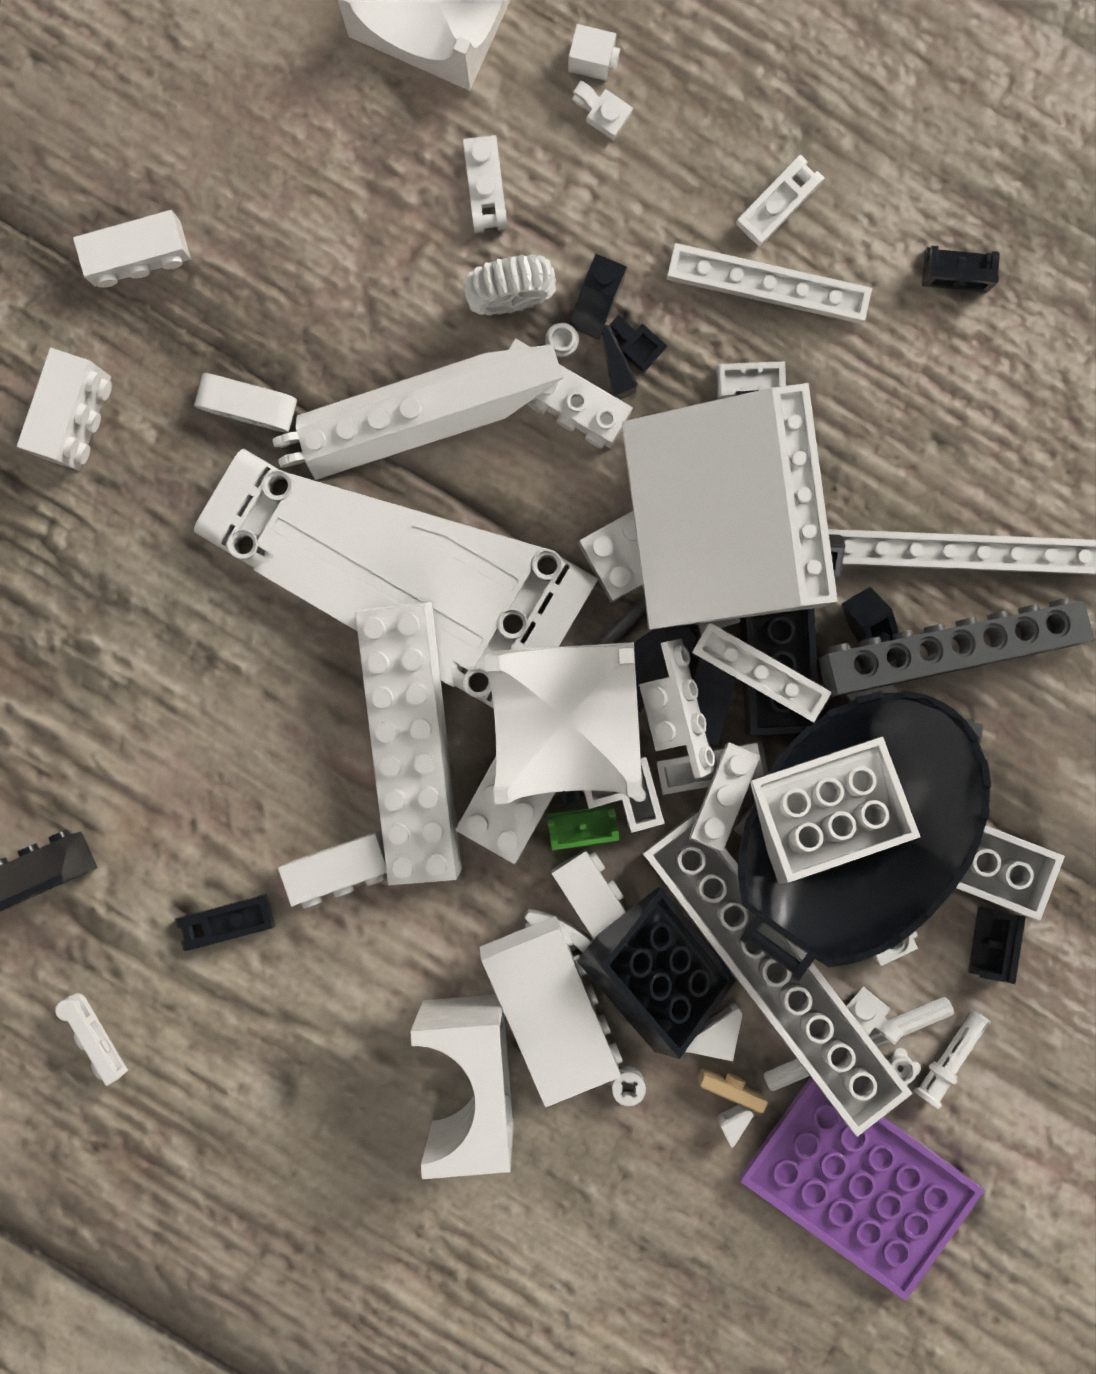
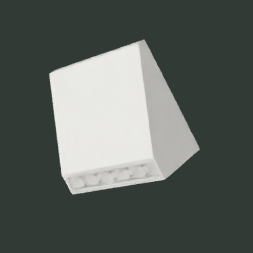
[622,383,838,630]

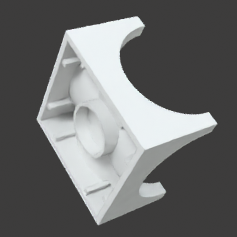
[338,0,510,91]
[484,642,643,805]

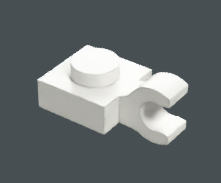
[572,81,633,141]
[846,986,903,1045]

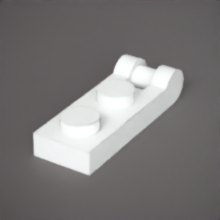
[463,135,508,234]
[736,155,825,247]
[55,993,128,1086]

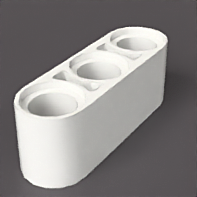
[194,373,297,433]

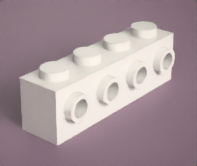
[509,338,633,449]

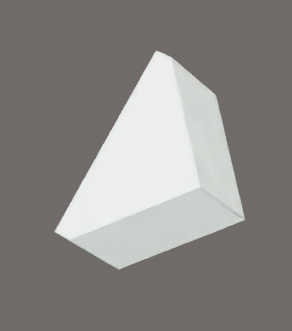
[685,1001,743,1061]

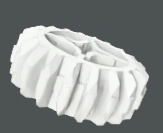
[464,254,556,316]

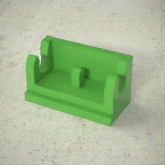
[547,804,620,850]

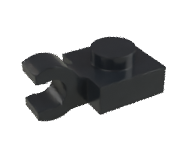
[609,315,667,374]

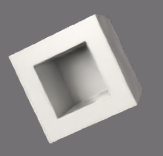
[568,24,621,81]

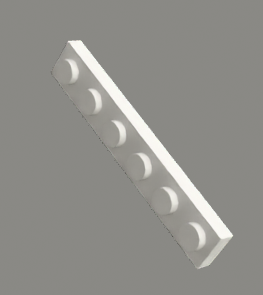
[666,243,872,324]

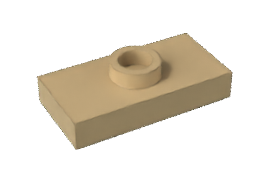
[697,1067,768,1114]

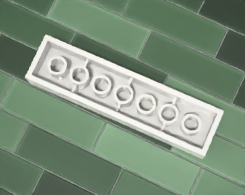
[355,602,462,885]

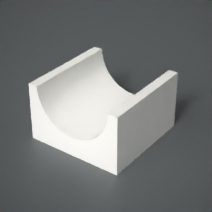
[410,995,514,1179]

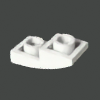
[524,908,592,953]

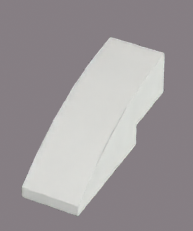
[656,740,768,795]

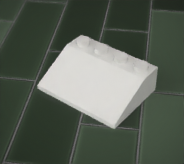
[750,737,920,884]

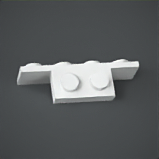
[639,639,715,779]

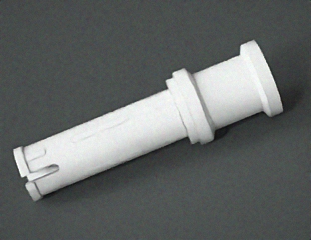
[913,1009,991,1109]

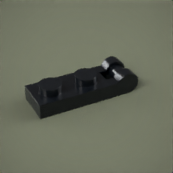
[175,894,275,951]

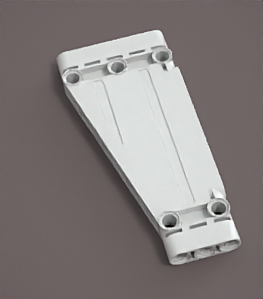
[194,449,598,709]

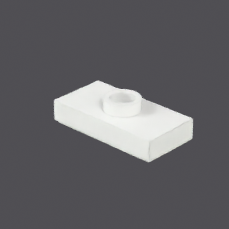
[716,361,786,400]

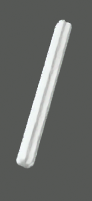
[764,997,954,1091]

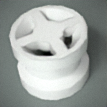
[611,1065,646,1106]

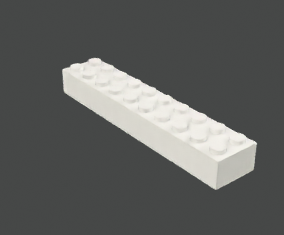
[641,812,913,1137]

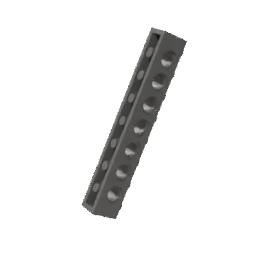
[817,598,1095,698]

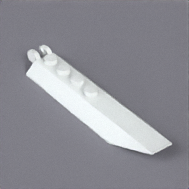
[272,344,563,480]

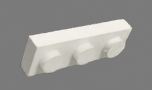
[688,742,760,852]

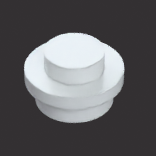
[545,323,579,357]

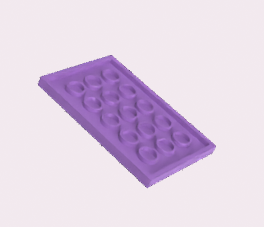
[739,1077,985,1301]

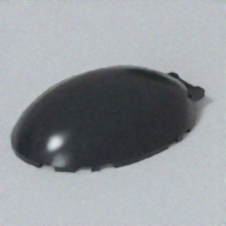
[738,690,992,983]

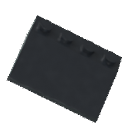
[0,829,98,912]
[577,887,736,1059]

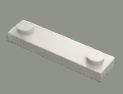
[692,622,832,722]

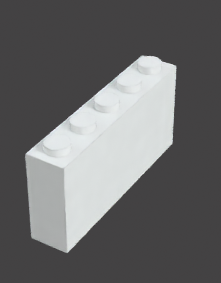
[480,916,623,1108]

